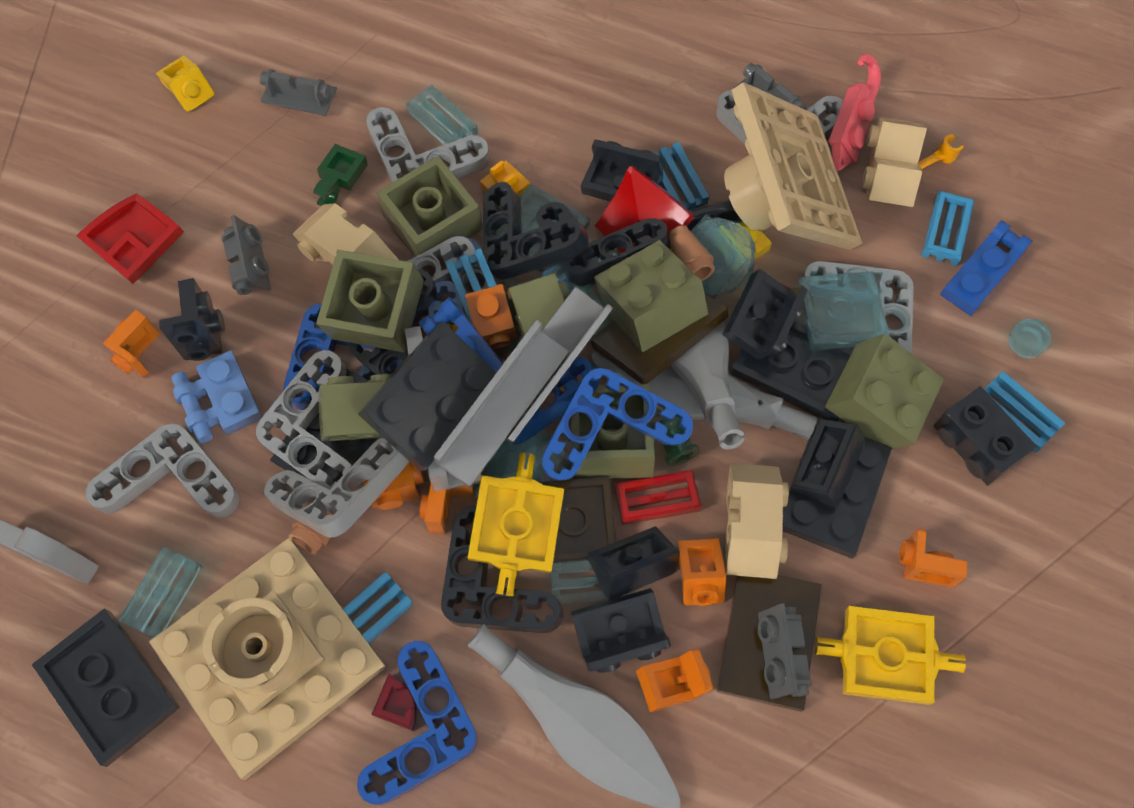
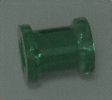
[659,416,700,466]

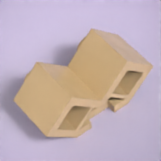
[862,116,927,207]
[293,203,398,265]
[724,463,789,579]

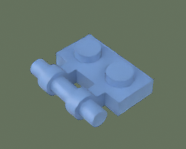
[171,350,263,444]

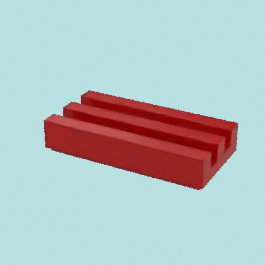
[614,470,702,525]

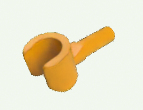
[918,134,964,170]

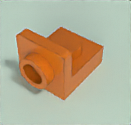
[899,529,968,588]
[678,538,726,606]

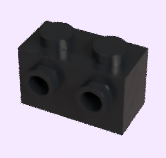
[933,386,1037,486]

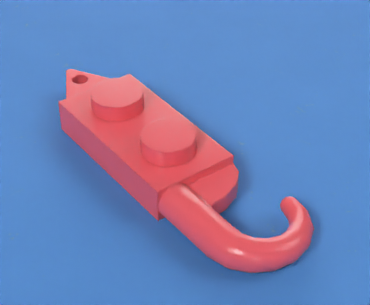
[829,53,881,171]

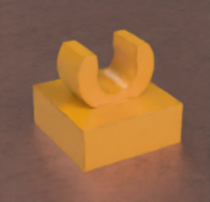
[480,160,531,207]

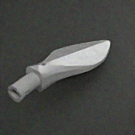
[671,322,745,449]
[590,352,817,440]
[467,624,681,808]

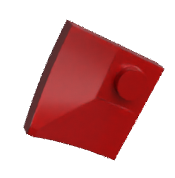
[595,166,695,253]
[76,193,184,284]

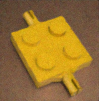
[468,453,564,597]
[814,606,966,705]

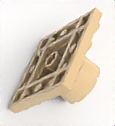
[724,82,862,250]
[149,538,387,780]

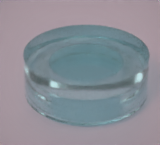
[1008,318,1051,358]

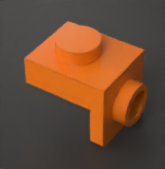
[465,284,519,349]
[103,309,160,378]
[363,462,424,510]
[420,484,476,534]
[636,649,713,713]

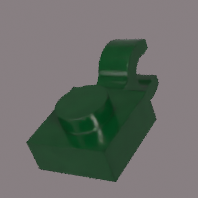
[313,144,368,206]

